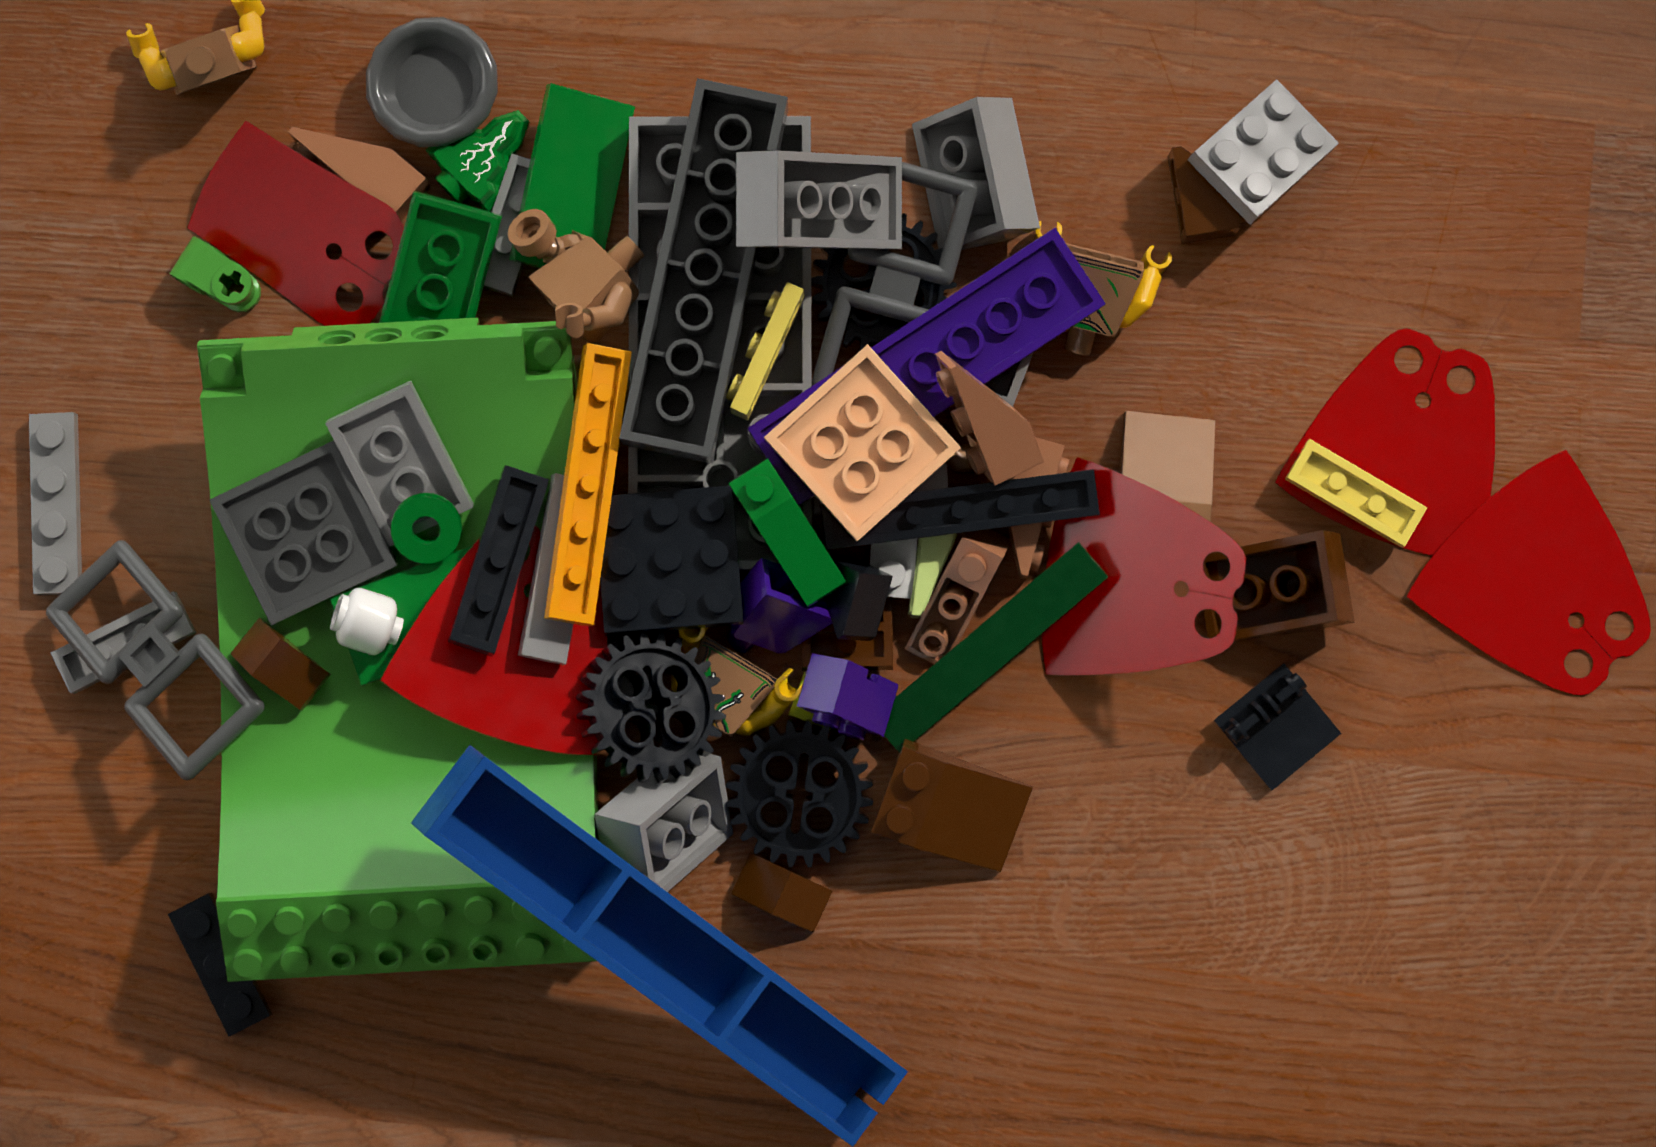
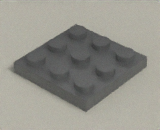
[209,440,399,625]

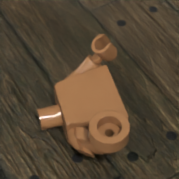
[508,209,645,344]

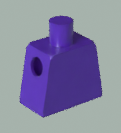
[727,558,832,653]

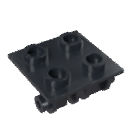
[1214,663,1342,791]

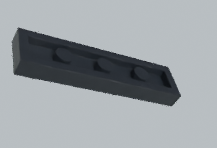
[448,465,549,657]

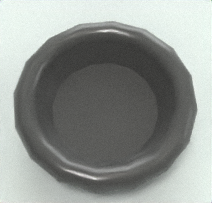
[366,17,498,147]

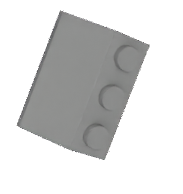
[912,97,1040,250]
[594,754,733,892]

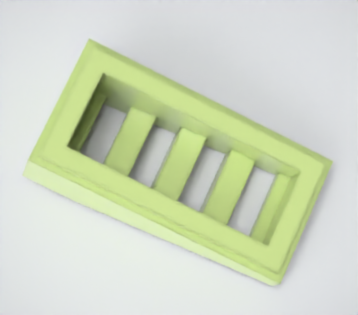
[908,533,957,619]

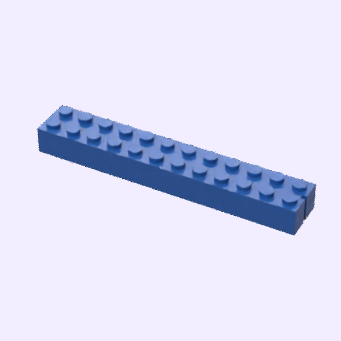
[411,745,908,1147]

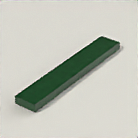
[884,542,1109,753]

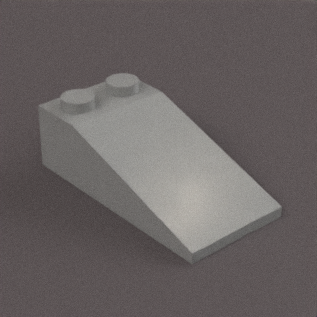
[736,150,902,249]

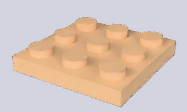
[764,344,961,542]

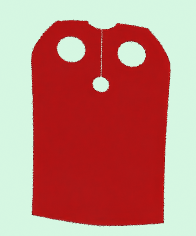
[187,121,404,326]

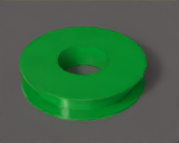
[391,493,462,564]

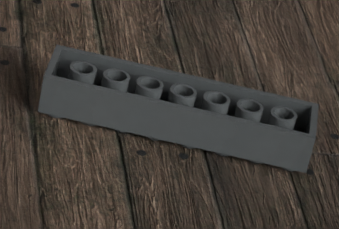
[619,78,788,464]

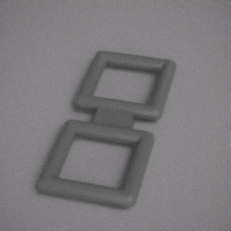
[812,162,978,386]
[46,540,264,780]

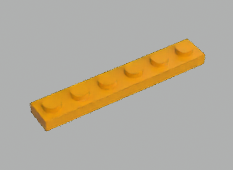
[544,343,632,626]

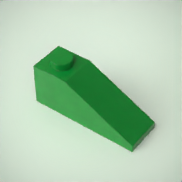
[729,458,847,608]

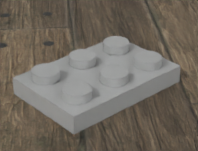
[1188,79,1339,225]
[325,380,474,547]

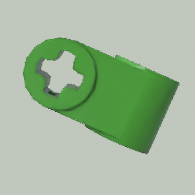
[169,236,261,312]

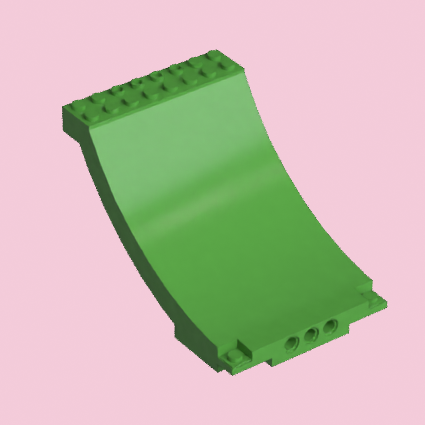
[197,318,599,982]

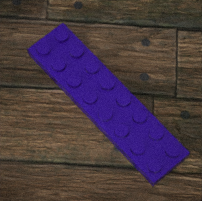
[747,228,1106,506]

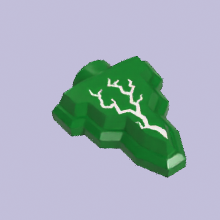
[426,110,530,212]

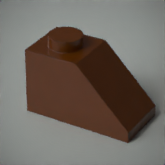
[1168,146,1245,244]

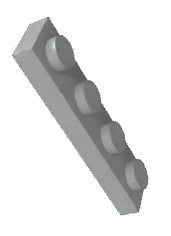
[29,412,82,595]

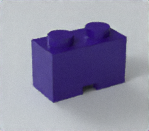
[797,653,899,740]

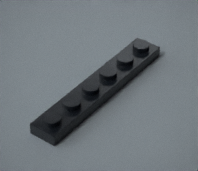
[820,469,1100,550]

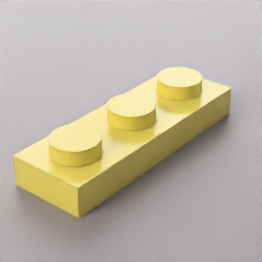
[726,282,804,421]
[1285,439,1428,548]

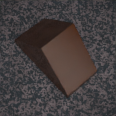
[231,618,331,711]
[731,852,832,932]

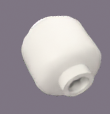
[330,588,404,655]

